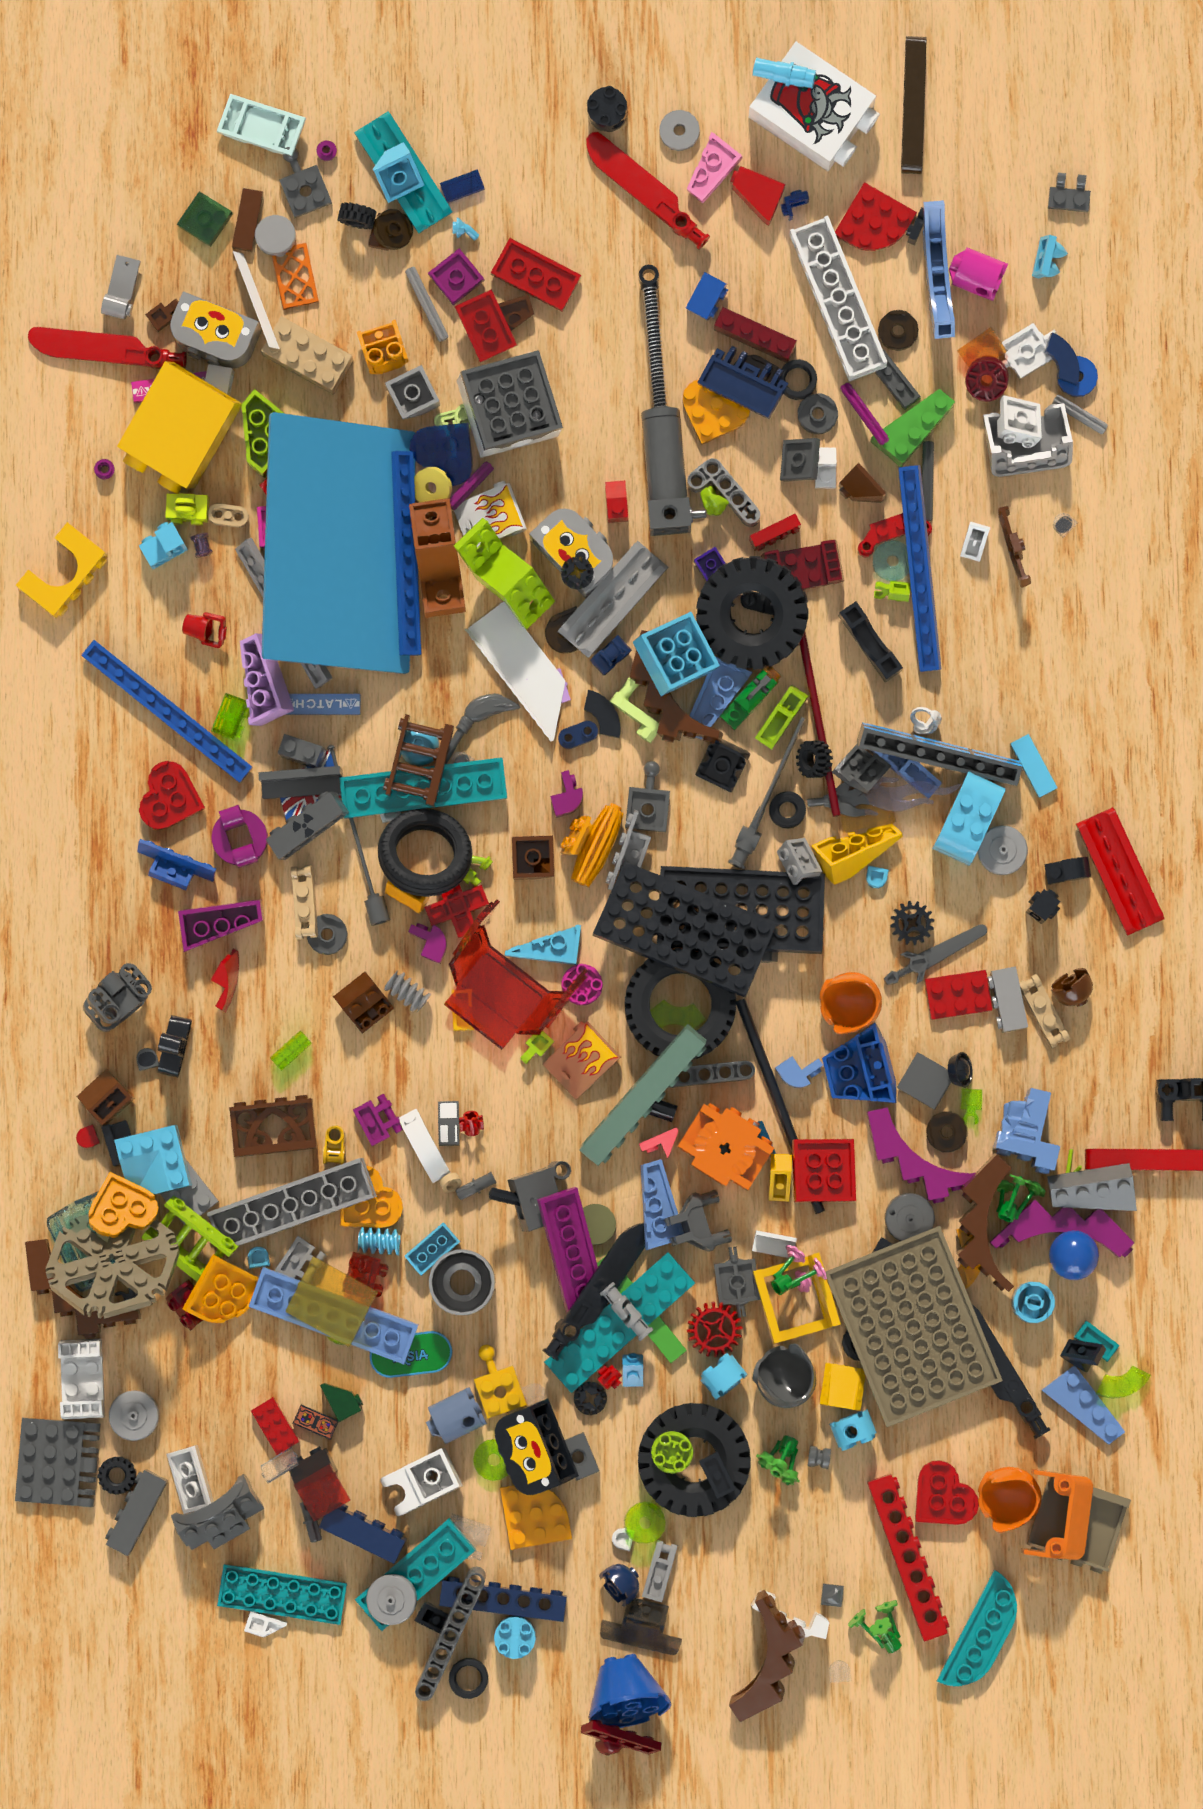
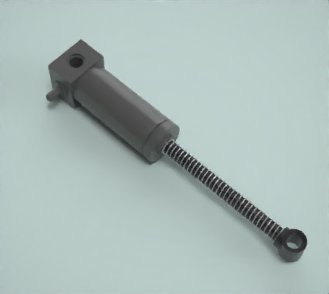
[639,264,707,536]

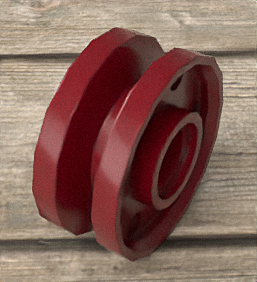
[965,356,1009,402]

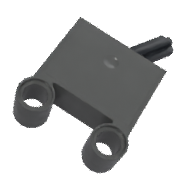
[489,1161,571,1232]

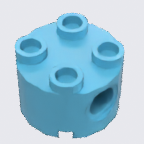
[1012,1282,1055,1323]
[701,1353,748,1400]
[829,1409,877,1451]
[494,1615,536,1659]

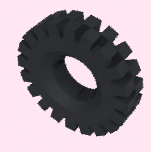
[696,556,809,670]
[638,1403,751,1517]

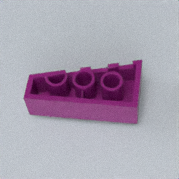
[178,899,264,952]

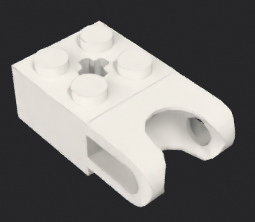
[380,1448,463,1516]

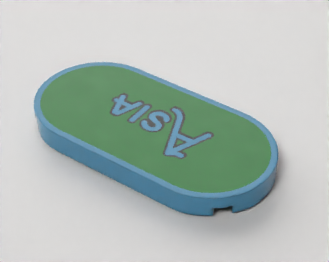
[369,1331,452,1378]

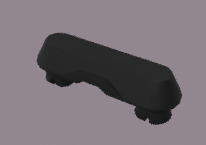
[741,591,775,615]

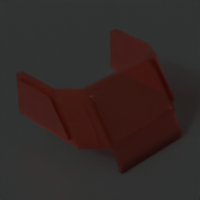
[444,899,588,1050]

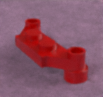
[858,513,932,557]

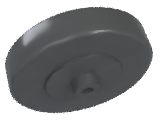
[884,1193,935,1241]

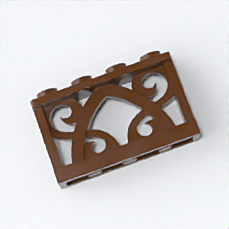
[229,1095,318,1157]

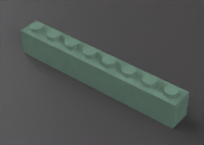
[579,1024,706,1166]

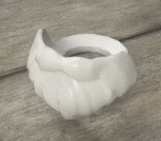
[910,707,942,735]

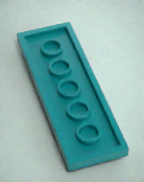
[355,1518,476,1631]

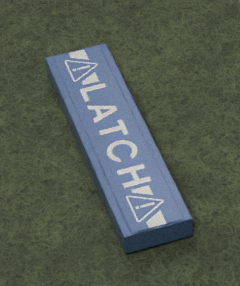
[286,694,361,715]

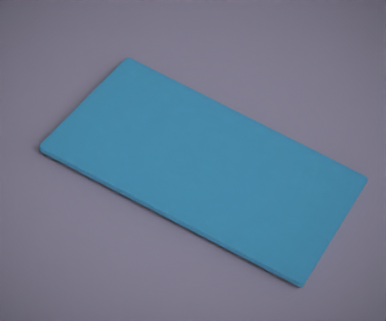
[262,412,416,674]

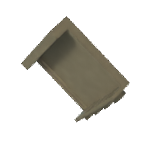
[1027,1476,1131,1574]

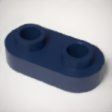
[558,721,598,749]

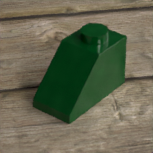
[320,1383,364,1422]

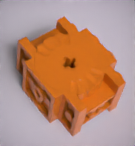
[677,1103,774,1191]

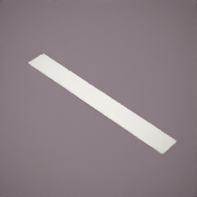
[233,251,280,349]

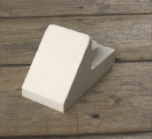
[815,447,837,489]

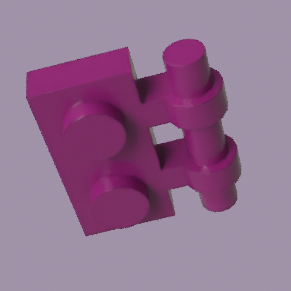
[353,1094,403,1146]

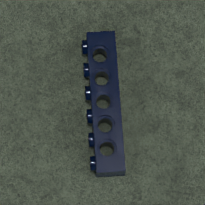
[439,1576,567,1622]

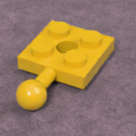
[474,1344,527,1419]

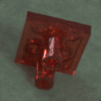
[342,1252,388,1299]
[294,1464,351,1521]

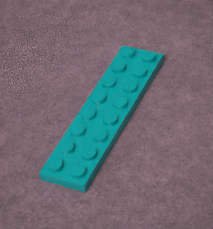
[339,757,508,819]
[544,1252,695,1393]

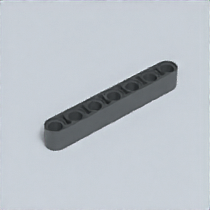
[415,1567,486,1701]

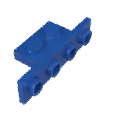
[137,839,216,890]

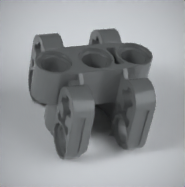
[83,963,152,1032]

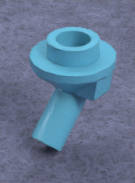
[452,218,479,241]

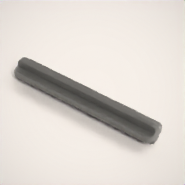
[922,441,934,522]

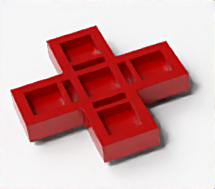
[424,884,489,938]

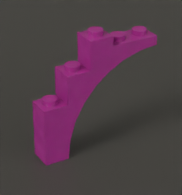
[866,1107,975,1204]

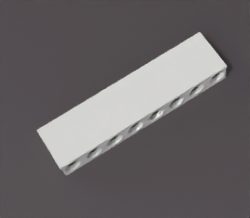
[789,216,887,382]

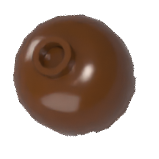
[1051,968,1093,1007]

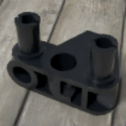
[1155,1078,1203,1121]

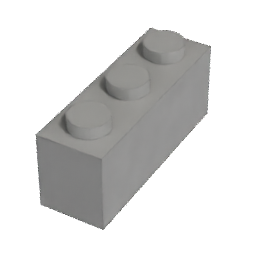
[987,966,1028,1033]

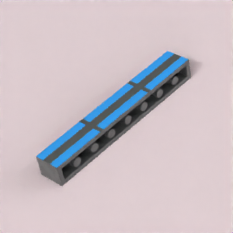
[857,722,1023,786]

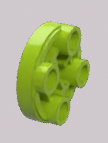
[651,1431,693,1473]

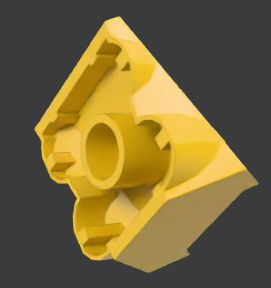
[820,1363,866,1411]

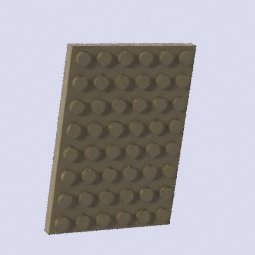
[825,1226,1003,1427]

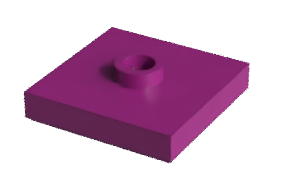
[428,248,485,305]

